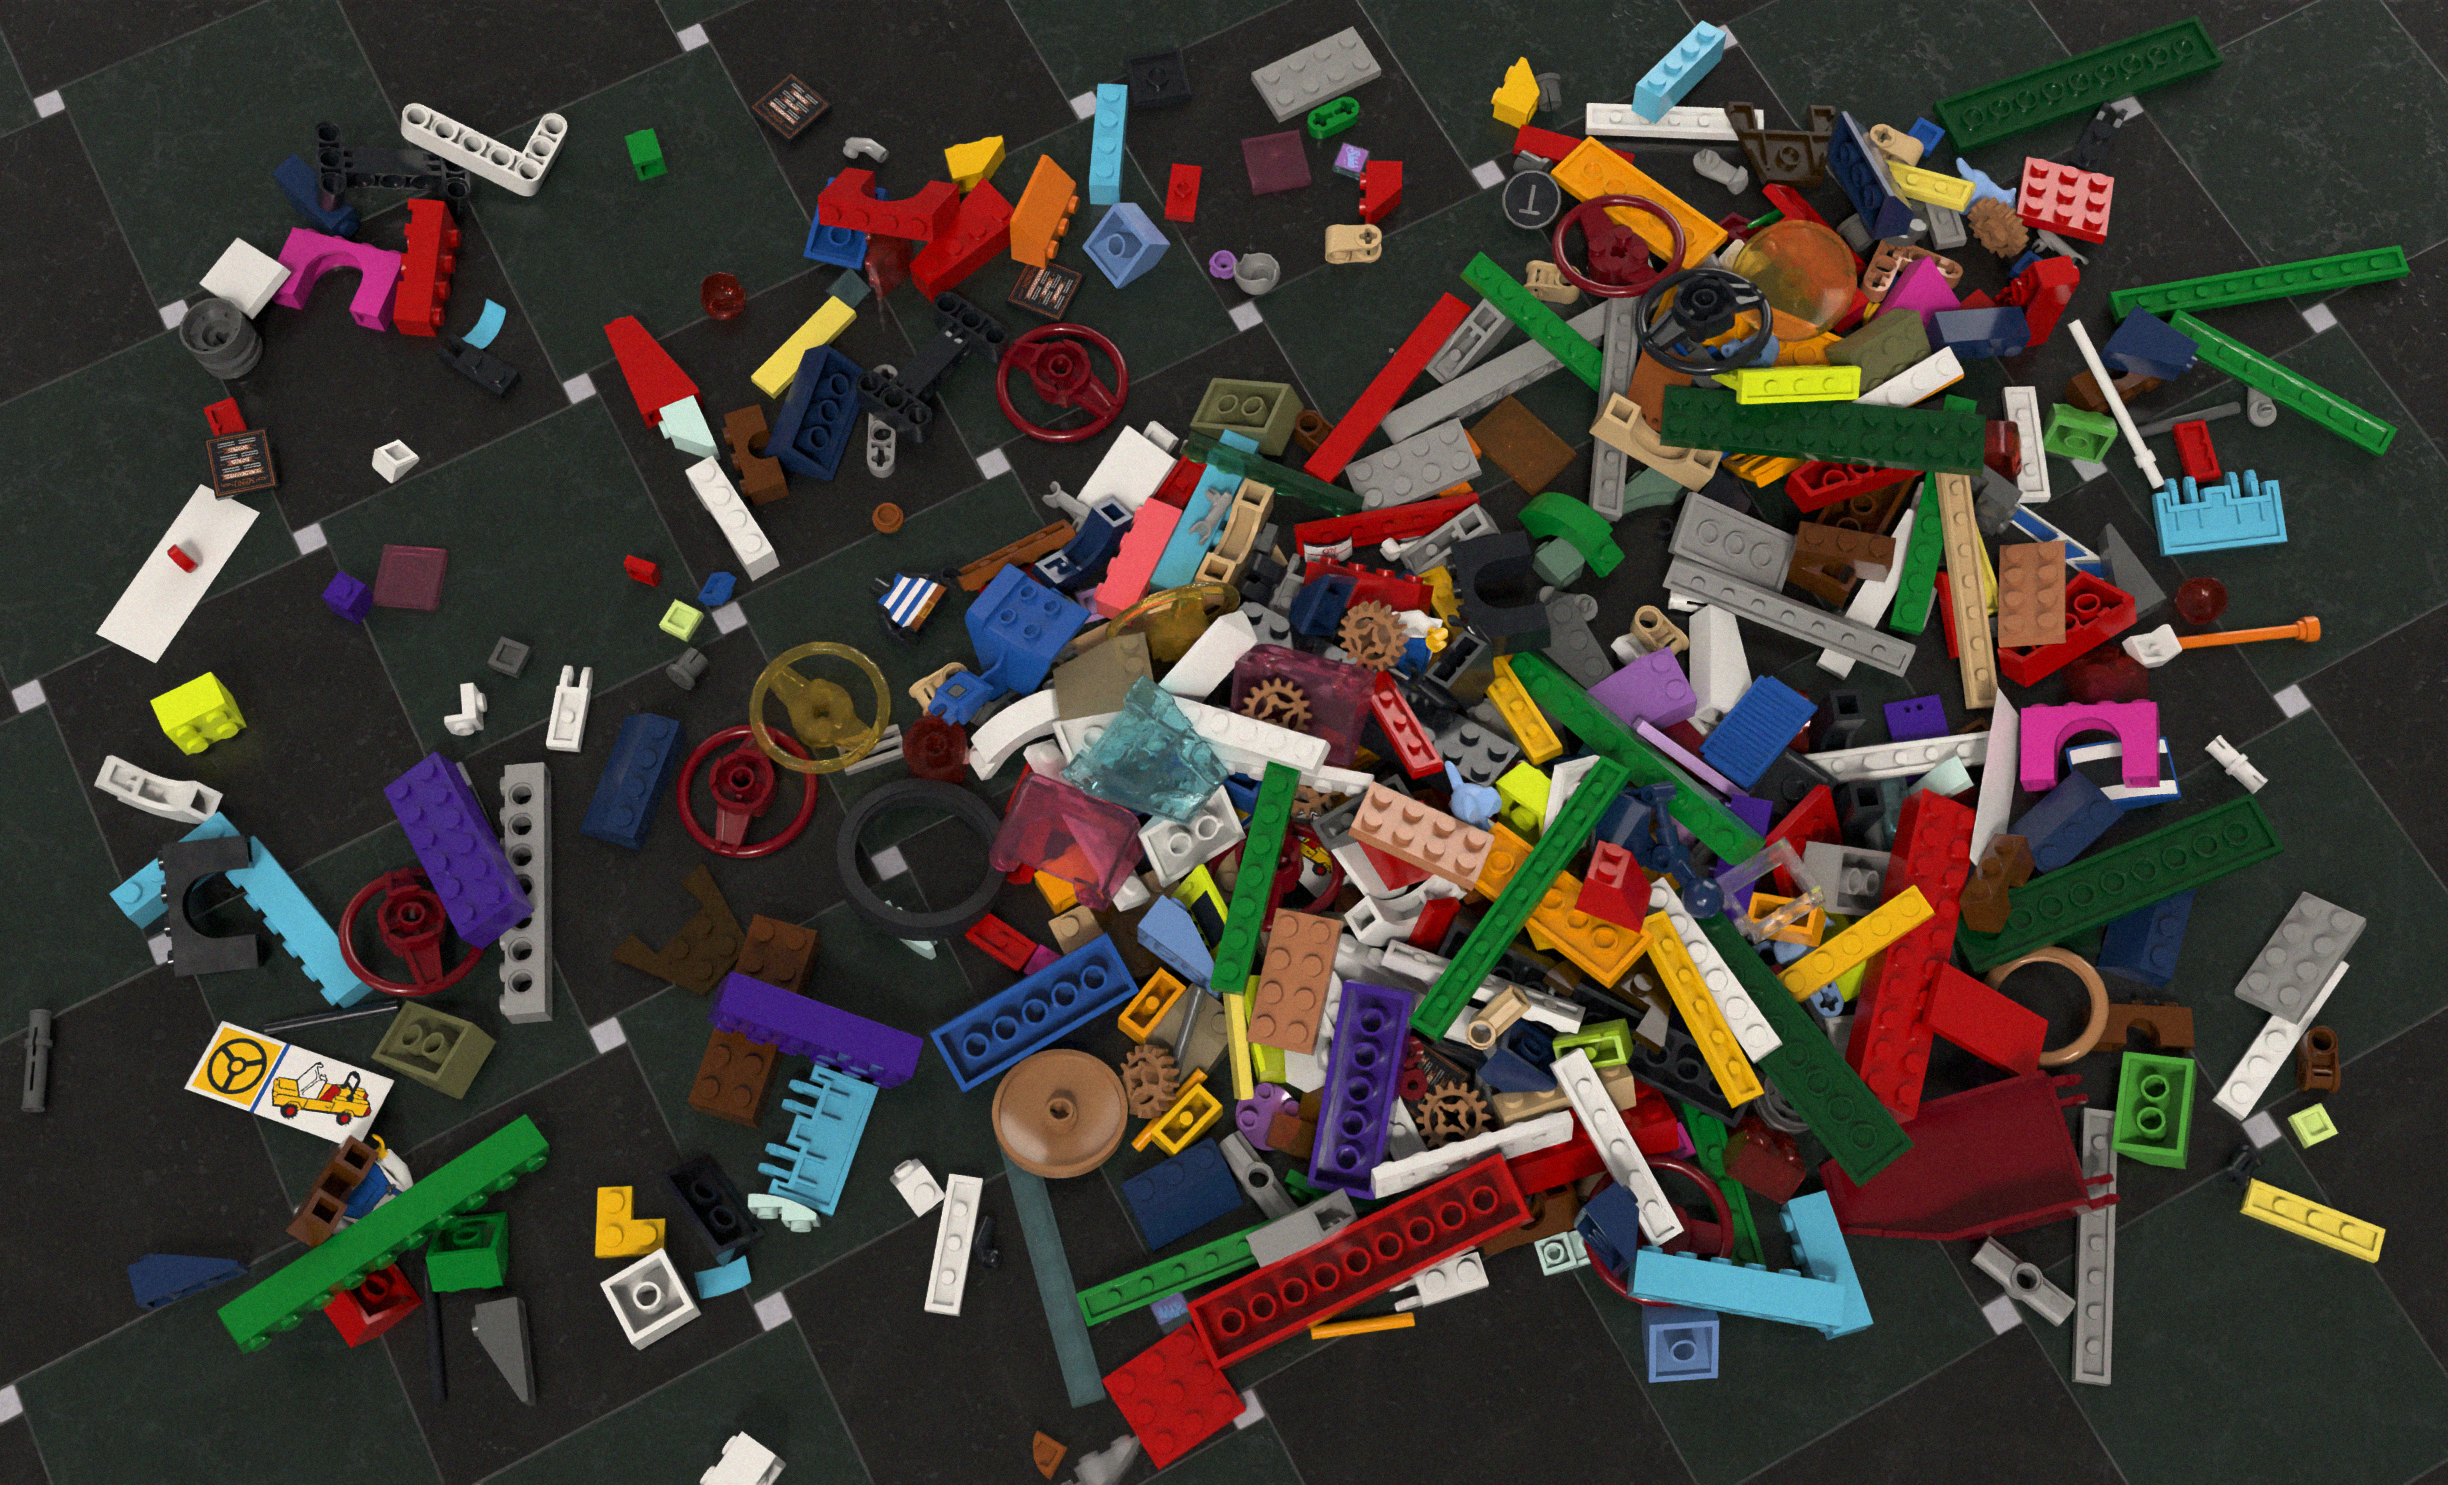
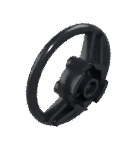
[1635,268,1773,376]

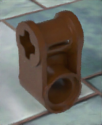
[1293,410,1335,456]
[2296,1026,2341,1093]

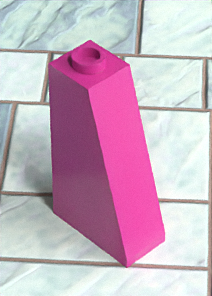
[1868,256,1962,329]

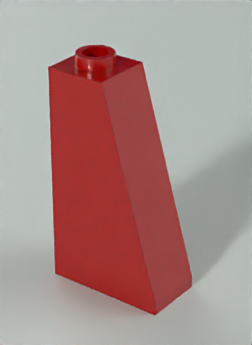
[603,315,705,429]

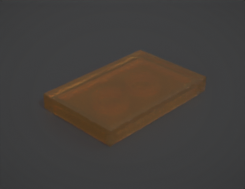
[1468,395,1577,496]

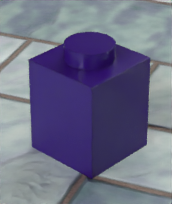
[322,571,376,625]

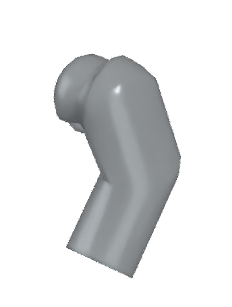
[843,137,889,163]

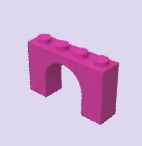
[271,227,404,332]
[2020,699,2160,791]

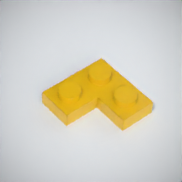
[595,1186,668,1258]

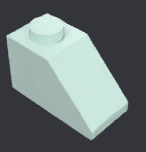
[658,395,721,461]

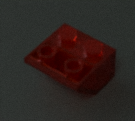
[865,232,913,299]
[2059,645,2149,705]
[1722,1114,1807,1206]

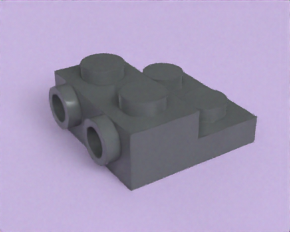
[1969,464,2023,536]

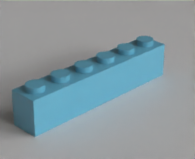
[1150,429,1262,607]
[225,836,373,1009]
[1626,1246,1846,1331]

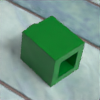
[624,128,668,181]

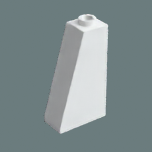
[1689,604,1752,726]

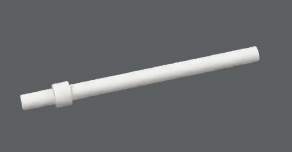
[2068,319,2164,489]

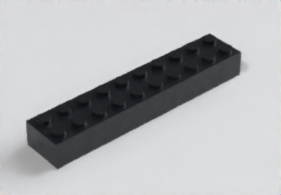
[1230,598,1520,797]
[1437,905,1766,1128]

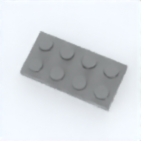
[1251,26,1381,123]
[1345,417,1482,512]
[1668,492,1794,594]
[2235,891,2366,1026]

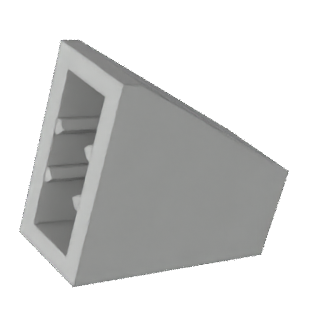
[1246,1188,1358,1268]

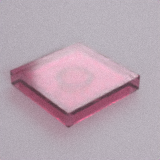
[1241,130,1311,195]
[372,544,449,610]

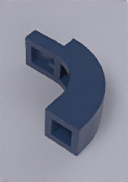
[1031,497,1134,590]

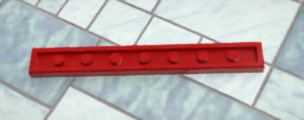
[1303,292,1471,488]

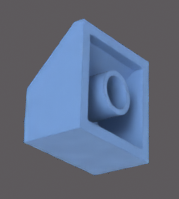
[1082,202,1171,289]
[1641,1305,1719,1383]

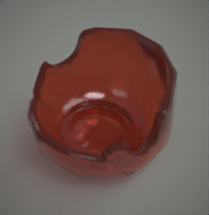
[700,272,746,321]
[2174,577,2229,625]

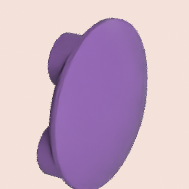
[1235,1082,1300,1151]

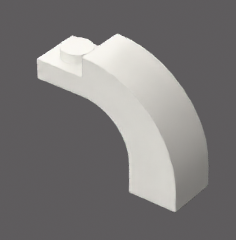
[966,688,1060,781]
[94,755,223,824]
[1344,874,1467,946]

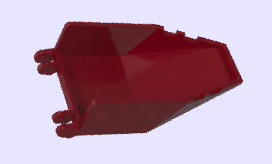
[1819,1070,2121,1241]

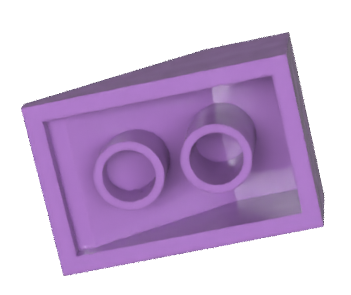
[1586,646,1697,737]

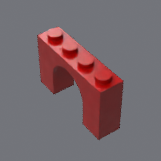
[818,167,960,242]

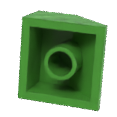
[2041,403,2118,464]

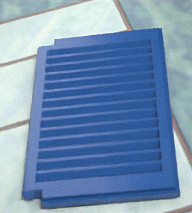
[1698,675,1818,792]

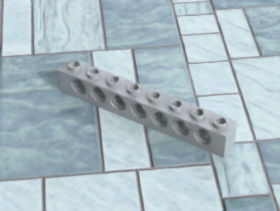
[500,762,553,1024]

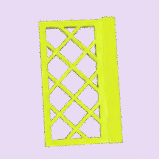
[1711,365,1861,404]

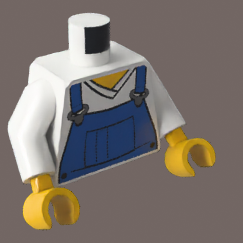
[1373,610,1448,691]
[333,1134,414,1235]

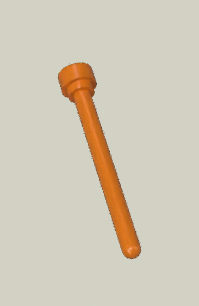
[2176,616,2321,649]

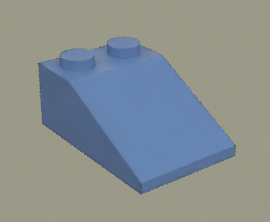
[1137,895,1222,1001]

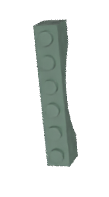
[1532,467,1691,592]

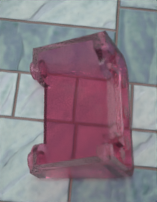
[1230,644,1377,767]
[989,772,1144,912]

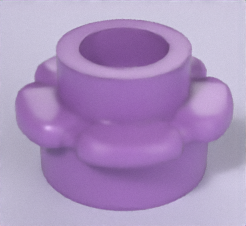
[1209,250,1238,279]

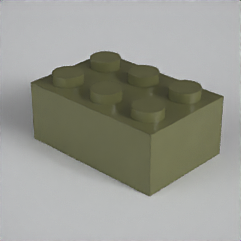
[1825,308,1933,403]

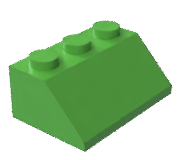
[2111,1052,2197,1169]

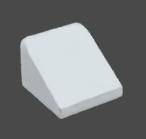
[372,439,419,483]

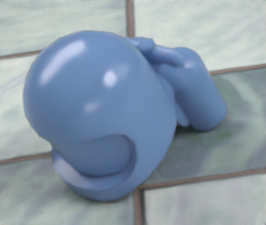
[1721,331,1780,368]

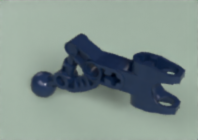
[1541,754,1725,920]

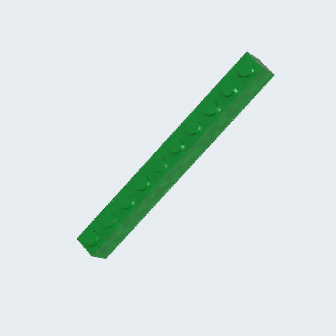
[1509,650,1767,868]
[217,1114,550,1355]

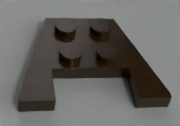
[1724,101,1835,188]
[611,862,746,998]
[1080,863,1206,981]
[1543,950,1672,1054]

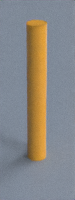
[1131,1067,1208,1152]
[1310,1312,1415,1340]

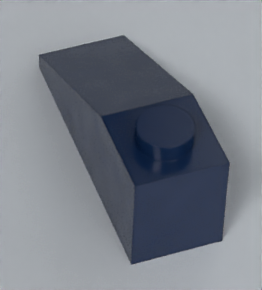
[127,1253,250,1311]

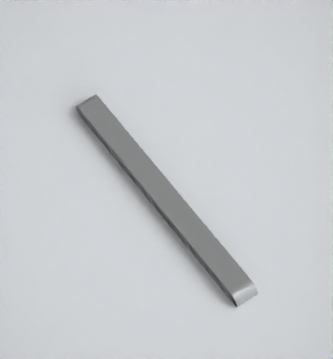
[1381,253,1725,445]

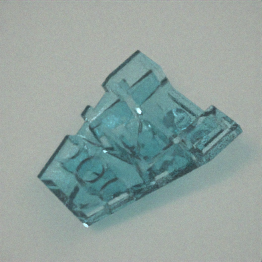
[1061,675,1229,826]

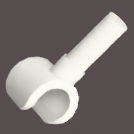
[1380,537,1423,562]

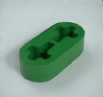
[1307,97,1359,139]

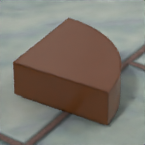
[1033,1430,1068,1481]

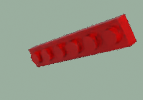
[1293,492,1480,557]

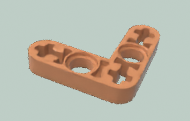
[1859,240,1963,302]

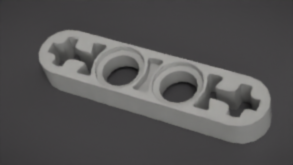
[867,364,898,478]

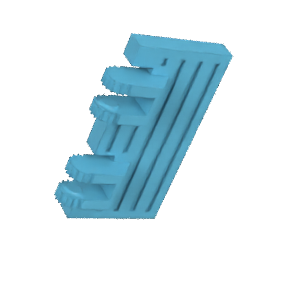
[2152,470,2287,557]
[758,1064,879,1217]

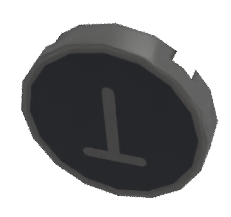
[1502,169,1562,230]

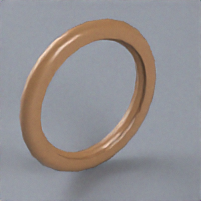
[1983,946,2109,1068]

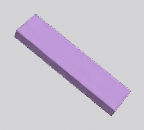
[1632,717,1750,799]

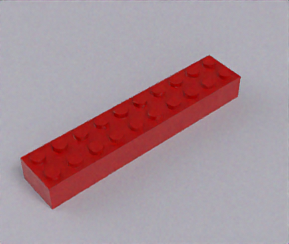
[1844,788,1977,1124]
[1186,1153,1535,1370]

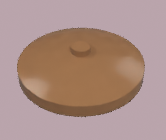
[992,1049,1128,1178]

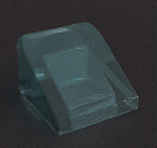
[825,268,871,309]

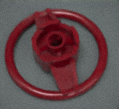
[1552,194,1686,298]
[995,323,1129,443]
[676,724,818,858]
[1205,819,1345,932]
[338,867,486,997]
[1583,1155,1734,1307]

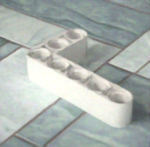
[401,103,568,196]

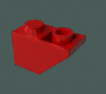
[1359,160,1402,225]

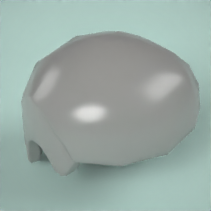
[1233,252,1280,295]

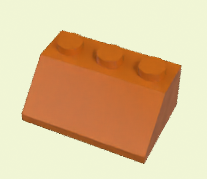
[1010,154,1080,269]

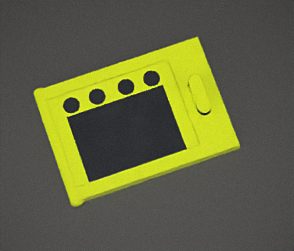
[1171,864,1229,964]

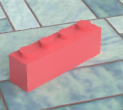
[1093,497,1183,627]

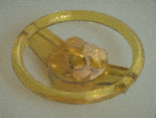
[1105,581,1241,662]
[749,641,891,774]

